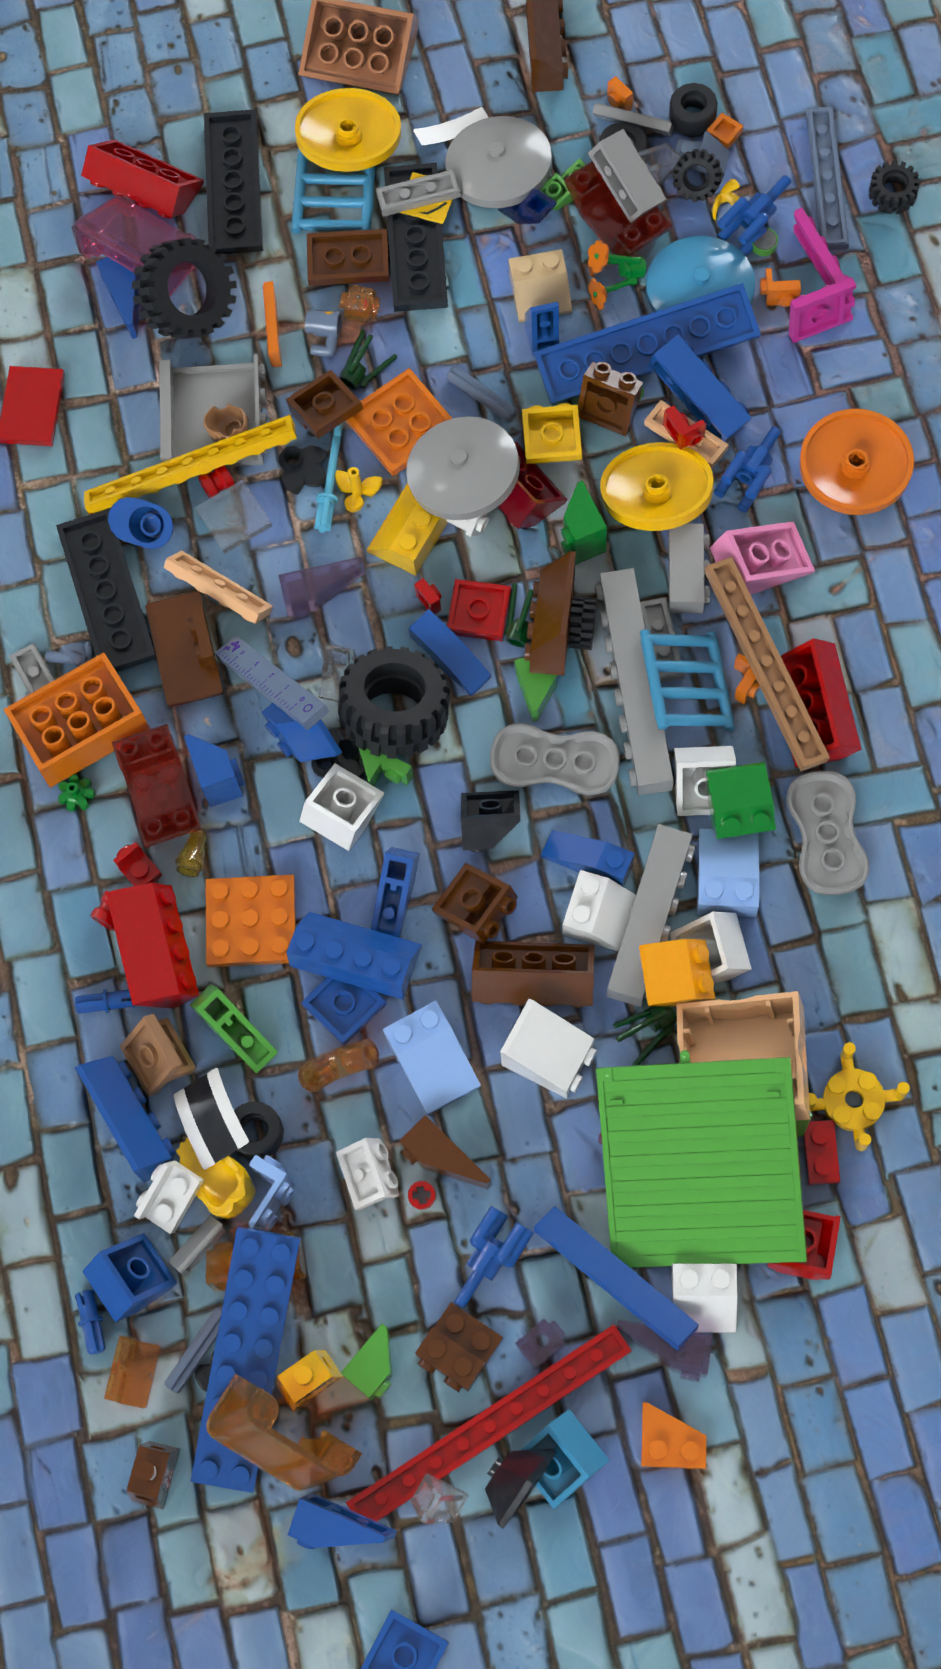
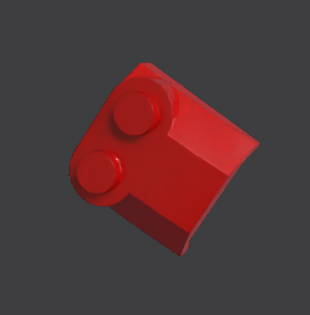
[767,1210,841,1280]

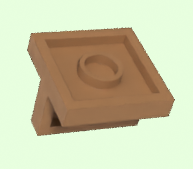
[120,1013,196,1097]

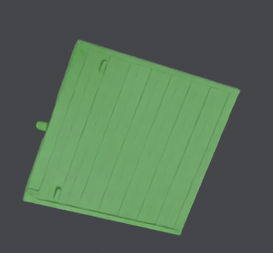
[596,1050,807,1268]

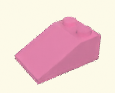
[710,521,815,594]

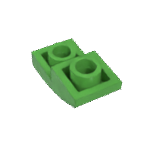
[538,158,598,211]

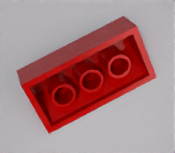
[81,139,204,219]
[781,638,862,768]
[106,883,199,1009]

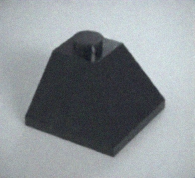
[461,790,521,852]
[485,1448,557,1529]

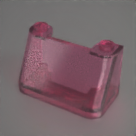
[72,196,197,297]

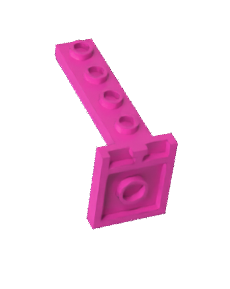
[789,208,856,343]

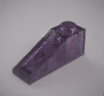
[279,556,365,617]
[617,1320,713,1382]

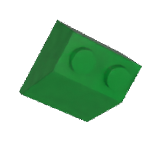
[561,480,607,565]
[706,762,776,839]

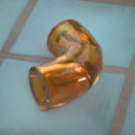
[298,1038,379,1092]

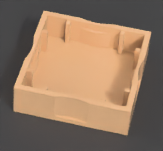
[676,991,810,1121]

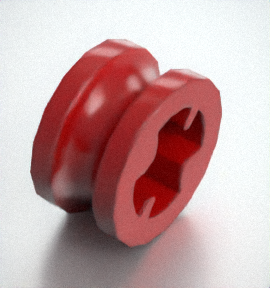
[408,1181,436,1210]

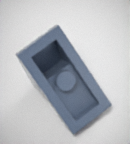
[672,131,730,176]

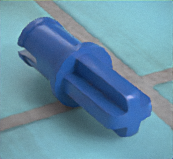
[75,989,136,1014]
[75,1290,106,1355]

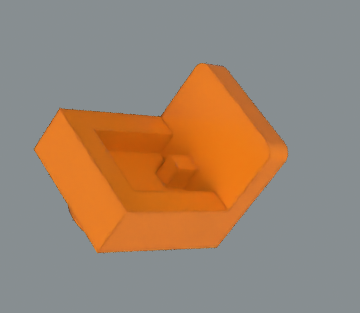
[760,268,801,307]
[734,653,760,705]

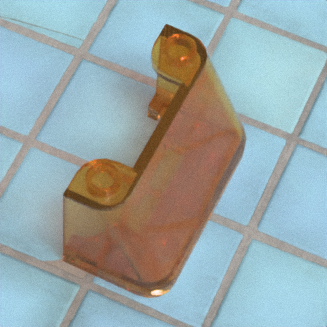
[206,1374,362,1491]

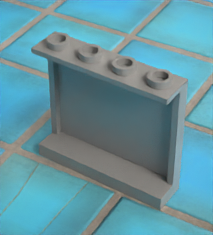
[159,353,268,467]

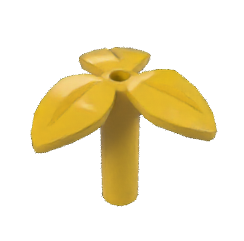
[712,179,740,220]
[335,467,383,512]

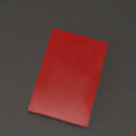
[0,366,65,447]

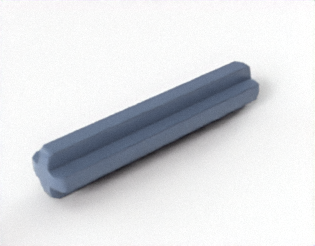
[447,366,517,422]
[164,1307,222,1393]

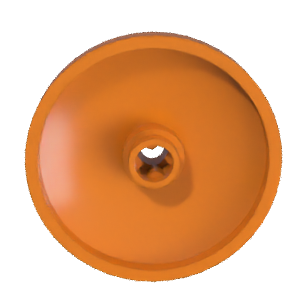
[799,409,914,515]

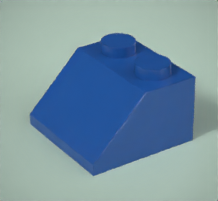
[261,703,342,762]
[184,734,245,808]
[82,1233,177,1323]

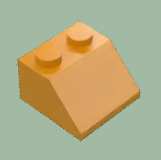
[639,939,715,1006]

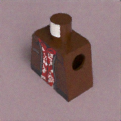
[126,1441,180,1509]

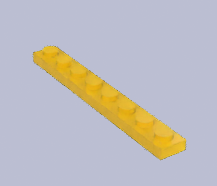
[84,415,297,515]

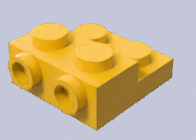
[522,403,582,464]

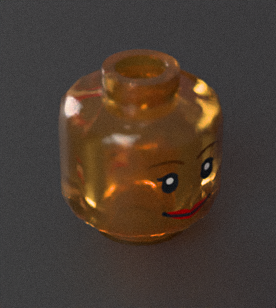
[339,285,381,324]

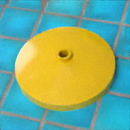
[295,88,401,172]
[600,442,714,531]

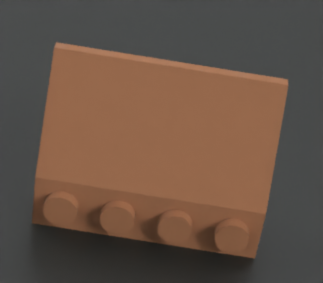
[298,0,419,95]

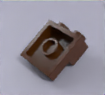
[578,362,643,437]
[286,370,363,439]
[432,863,518,944]
[415,1302,503,1392]

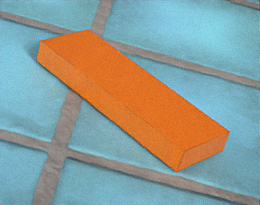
[263,281,282,367]

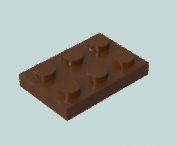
[307,229,389,286]

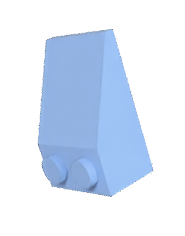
[696,828,759,917]
[382,1001,481,1115]

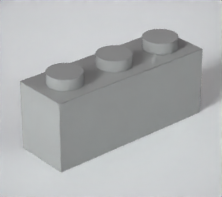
[588,129,666,223]
[668,524,710,614]

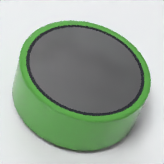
[752,228,778,256]

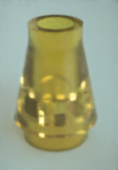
[175,831,207,877]

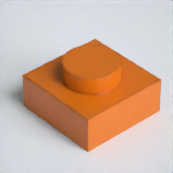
[607,76,633,111]
[706,113,744,149]

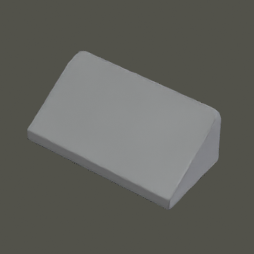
[169,1216,227,1277]

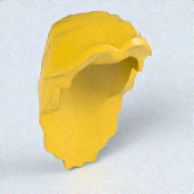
[176,1138,256,1219]

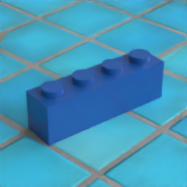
[648,335,751,443]

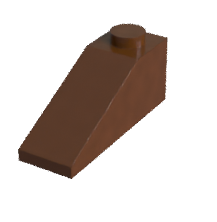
[399,1115,492,1189]

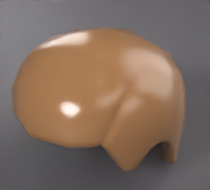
[203,403,249,442]

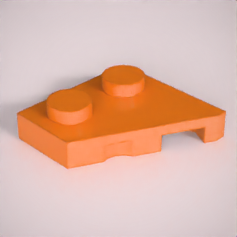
[641,1402,706,1469]

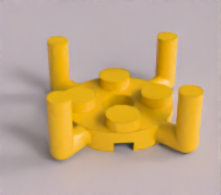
[809,1042,910,1151]

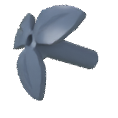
[45,641,94,667]

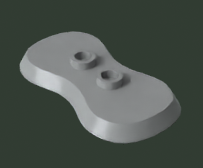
[490,723,619,795]
[787,770,869,895]

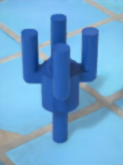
[717,175,791,257]
[714,427,781,513]
[454,1205,534,1308]

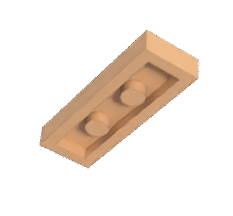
[644,400,729,470]

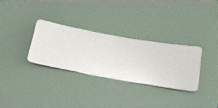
[413,107,489,145]

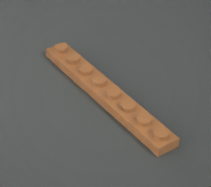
[704,557,830,771]

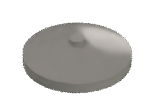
[445,116,552,208]
[406,417,520,520]

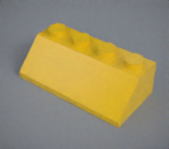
[367,483,448,576]

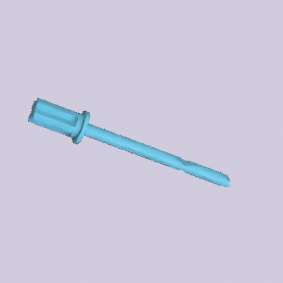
[314,422,344,533]

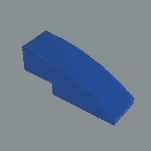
[409,609,491,696]

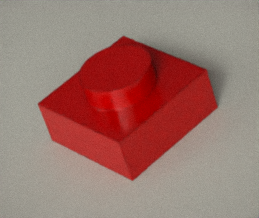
[414,578,442,614]

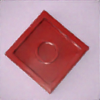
[447,579,511,642]

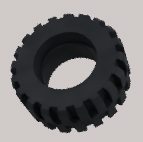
[338,646,450,759]

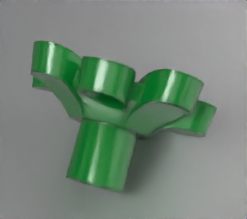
[58,775,96,812]

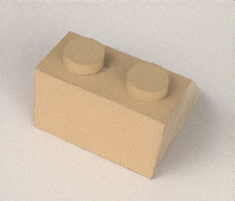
[508,249,572,323]

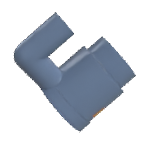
[305,310,342,357]

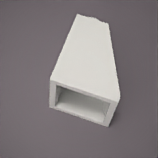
[500,999,597,1099]

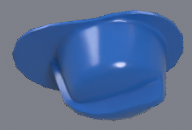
[108,497,173,549]

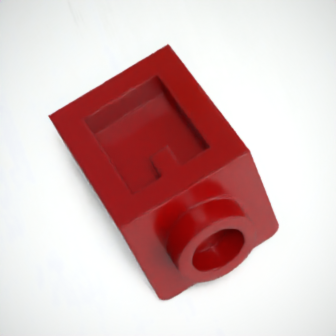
[663,405,706,450]
[113,842,162,886]

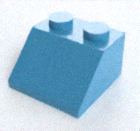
[521,1409,610,1509]

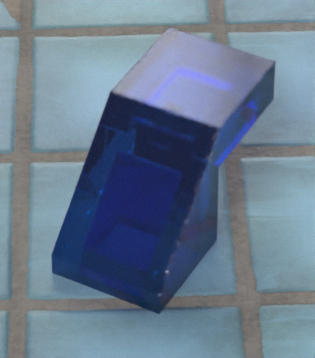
[498,188,556,224]

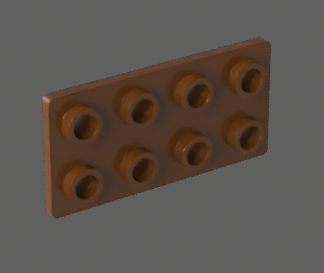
[145,591,223,707]

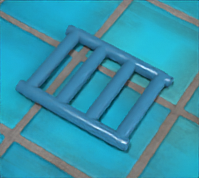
[292,148,376,234]
[640,629,735,731]

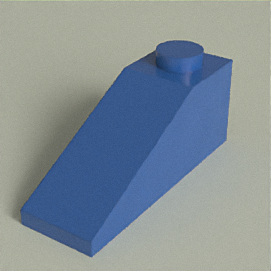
[96,249,140,339]
[525,302,559,356]
[541,830,634,887]
[371,847,420,938]
[288,1493,397,1549]

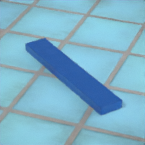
[534,1206,699,1351]

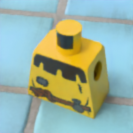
[276,1350,343,1412]

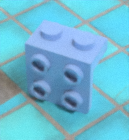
[248,1154,295,1232]

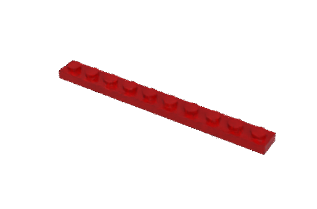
[345,1324,632,1522]

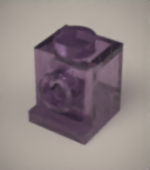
[515,1319,565,1371]

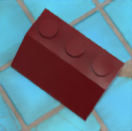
[498,442,568,529]

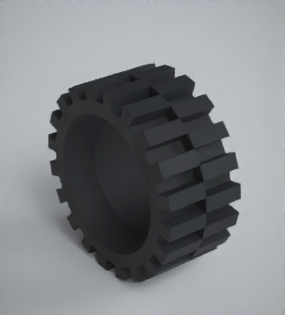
[132,238,237,338]

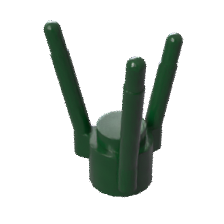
[339,330,397,390]
[504,583,534,648]
[613,1006,677,1065]

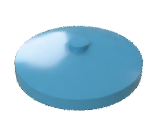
[646,236,755,312]

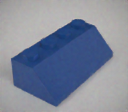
[286,912,422,1000]
[75,1056,177,1183]

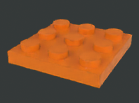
[346,368,453,477]
[206,874,296,967]

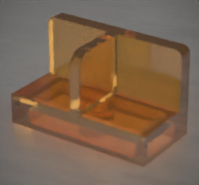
[104,1335,161,1408]

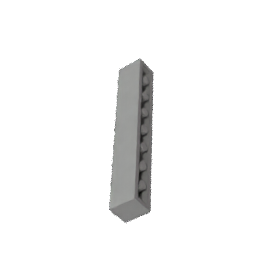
[595,568,673,796]

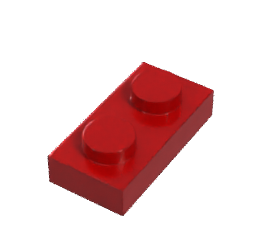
[803,1120,840,1185]

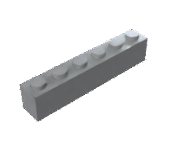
[607,824,696,1007]

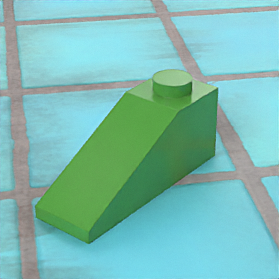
[189,984,278,1074]

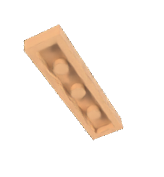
[164,550,273,624]

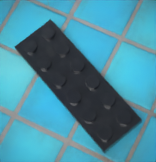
[204,109,264,254]
[384,163,448,312]
[56,508,157,672]

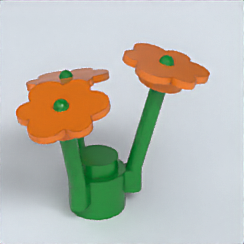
[588,240,646,310]

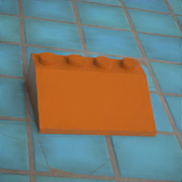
[3,652,151,788]

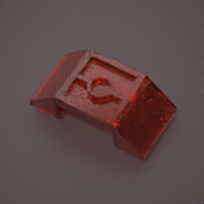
[564,161,673,257]
[112,724,202,848]

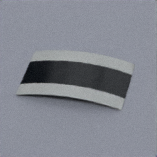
[173,1068,249,1170]

